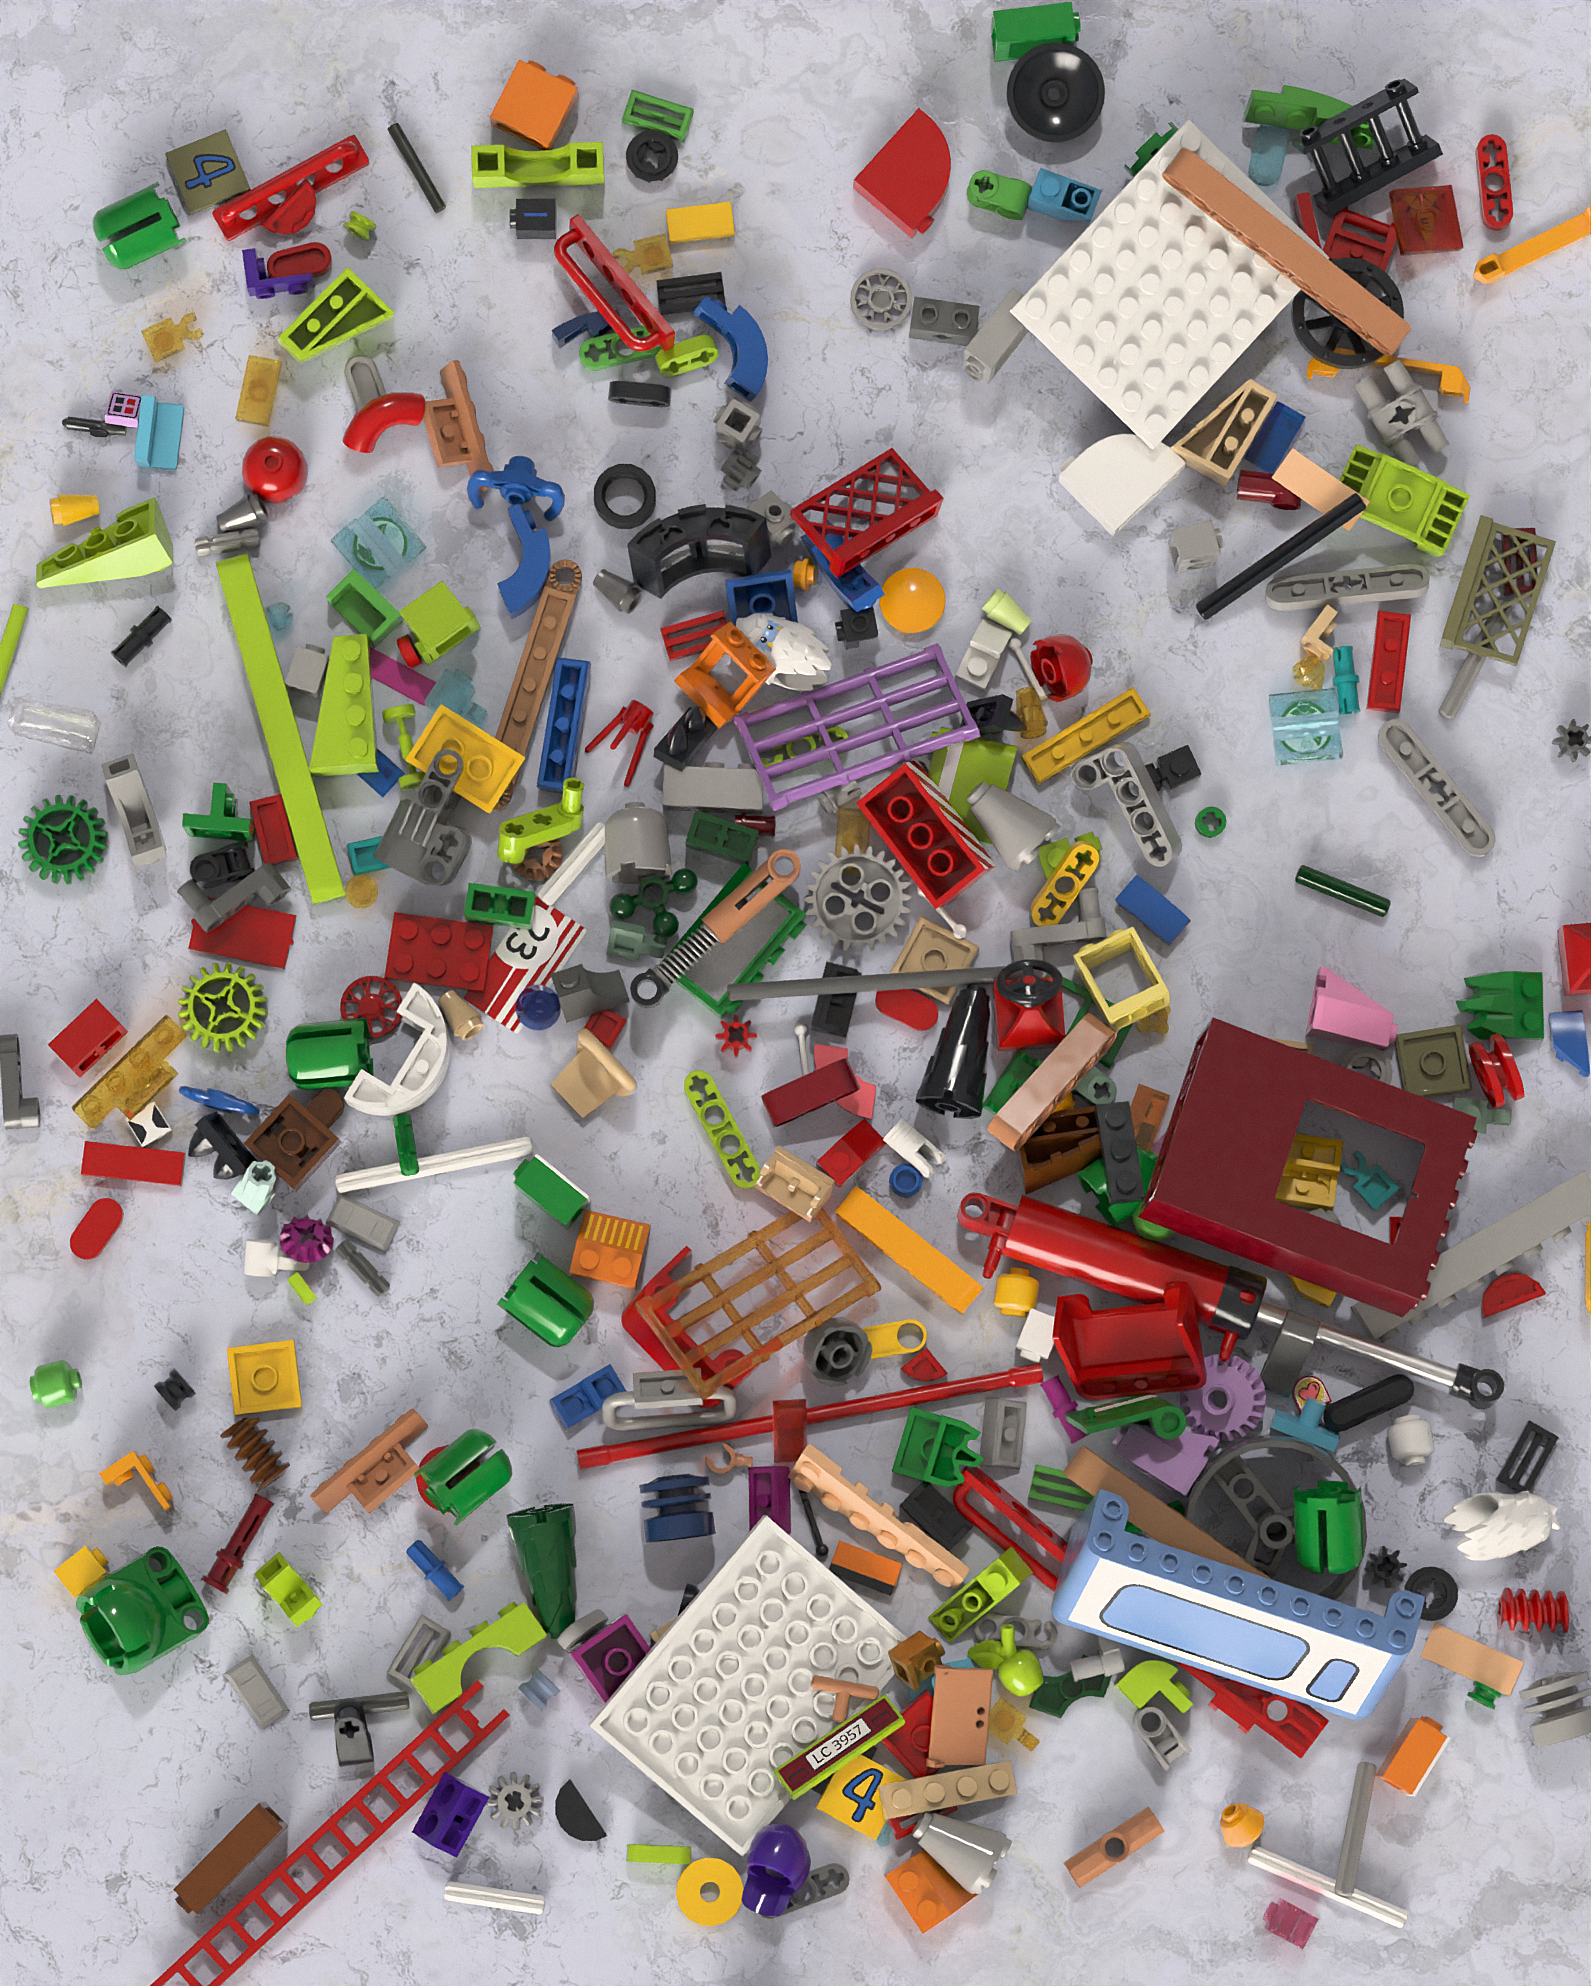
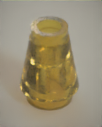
[1016,687,1048,739]

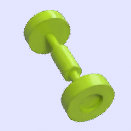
[382,704,426,790]

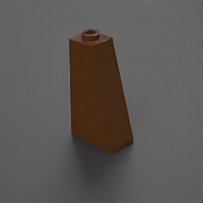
[173,1801,288,1914]

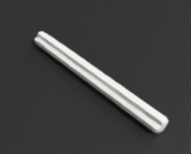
[335,1137,533,1193]

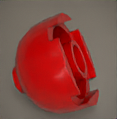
[242,436,308,504]
[1030,634,1093,703]

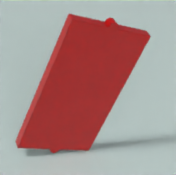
[188,897,297,969]

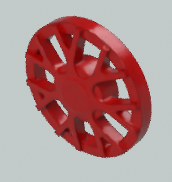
[340,976,402,1038]

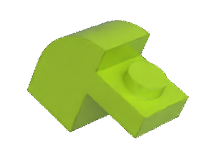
[254,1552,323,1627]
[1114,1660,1193,1714]

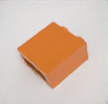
[490,60,579,151]
[1375,1716,1451,1797]

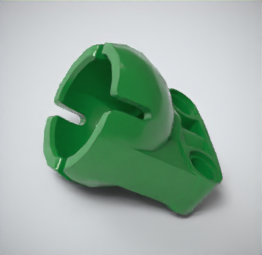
[76,1546,209,1675]

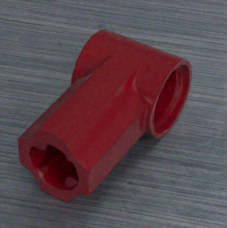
[1237,470,1302,510]

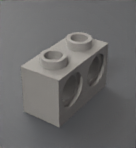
[1168,520,1223,574]

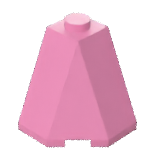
[1306,967,1398,1051]

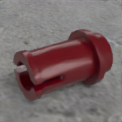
[735,812,776,837]

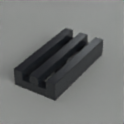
[656,272,726,315]
[1495,1420,1559,1493]

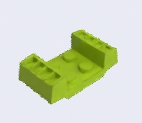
[1339,444,1471,558]

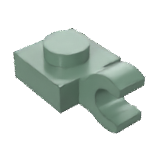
[606,920,668,961]
[1453,1097,1512,1134]

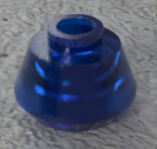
[515,985,561,1030]

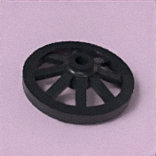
[1291,258,1404,369]

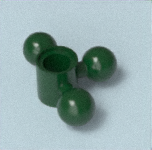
[609,868,698,938]

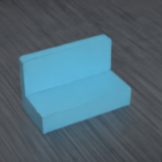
[134,395,184,470]

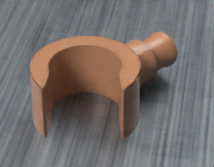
[706,1443,753,1474]

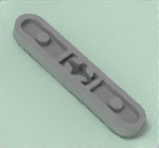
[1265,564,1430,611]
[1378,719,1496,857]

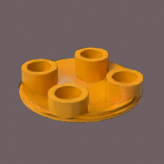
[879,568,946,634]

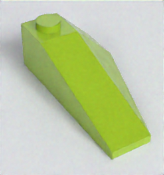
[36,497,173,588]

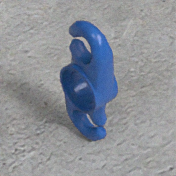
[179,1086,260,1116]

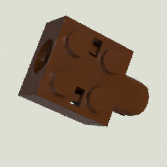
[244,1088,345,1192]

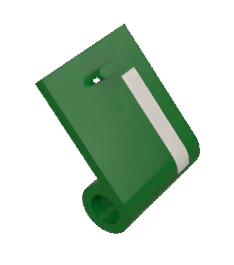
[1065,1394,1186,1440]

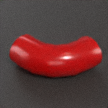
[342,392,425,453]

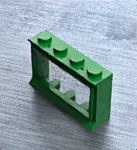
[659,862,807,1020]

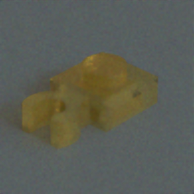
[612,233,673,275]
[141,313,204,363]

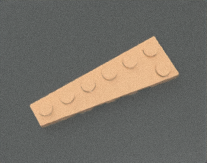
[788,1443,971,1590]

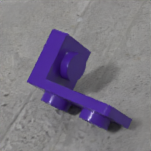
[242,248,315,299]

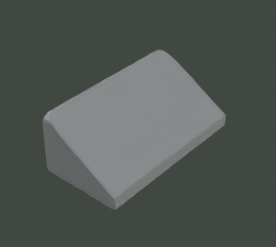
[980,1398,1027,1470]

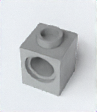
[285,644,329,699]

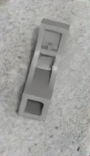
[101,753,167,868]

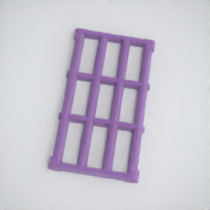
[734,643,980,811]

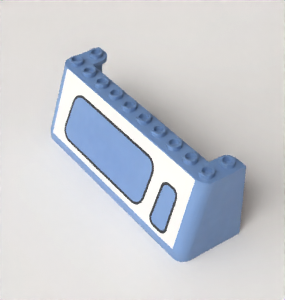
[1051,1489,1425,1720]

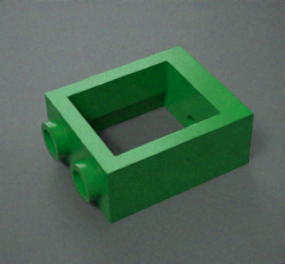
[991,2,1081,62]

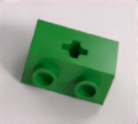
[464,883,537,930]

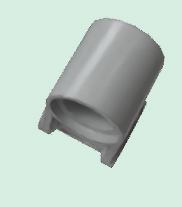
[1133,1706,1192,1771]

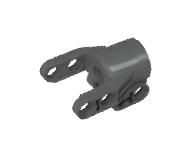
[373,749,472,886]

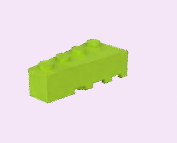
[309,634,379,777]

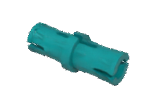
[1332,646,1361,715]

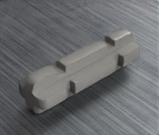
[195,528,260,557]

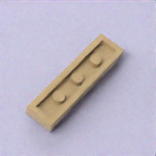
[878,1760,1017,1819]

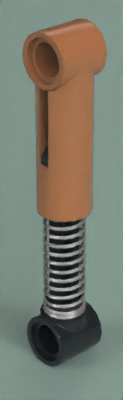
[630,849,801,1009]

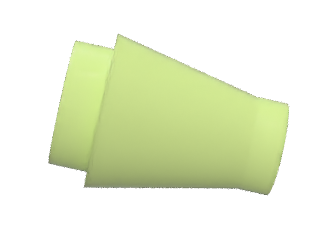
[981,588,1032,635]

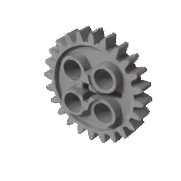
[804,844,912,953]

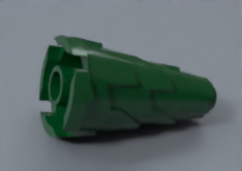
[506,1503,577,1639]

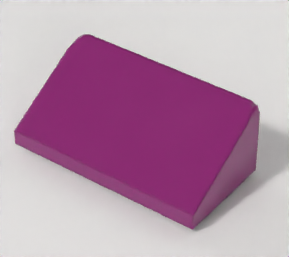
[748,1466,791,1534]

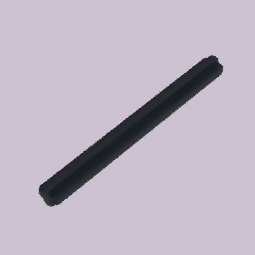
[1196,493,1366,620]

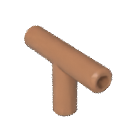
[811,1675,879,1722]

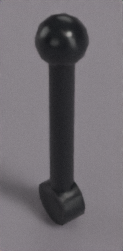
[798,1490,829,1557]

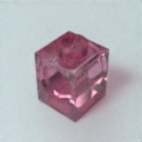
[1262,1898,1319,1949]

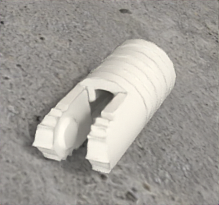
[883,1117,947,1178]

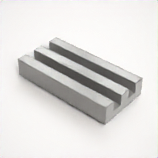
[386,1614,451,1690]

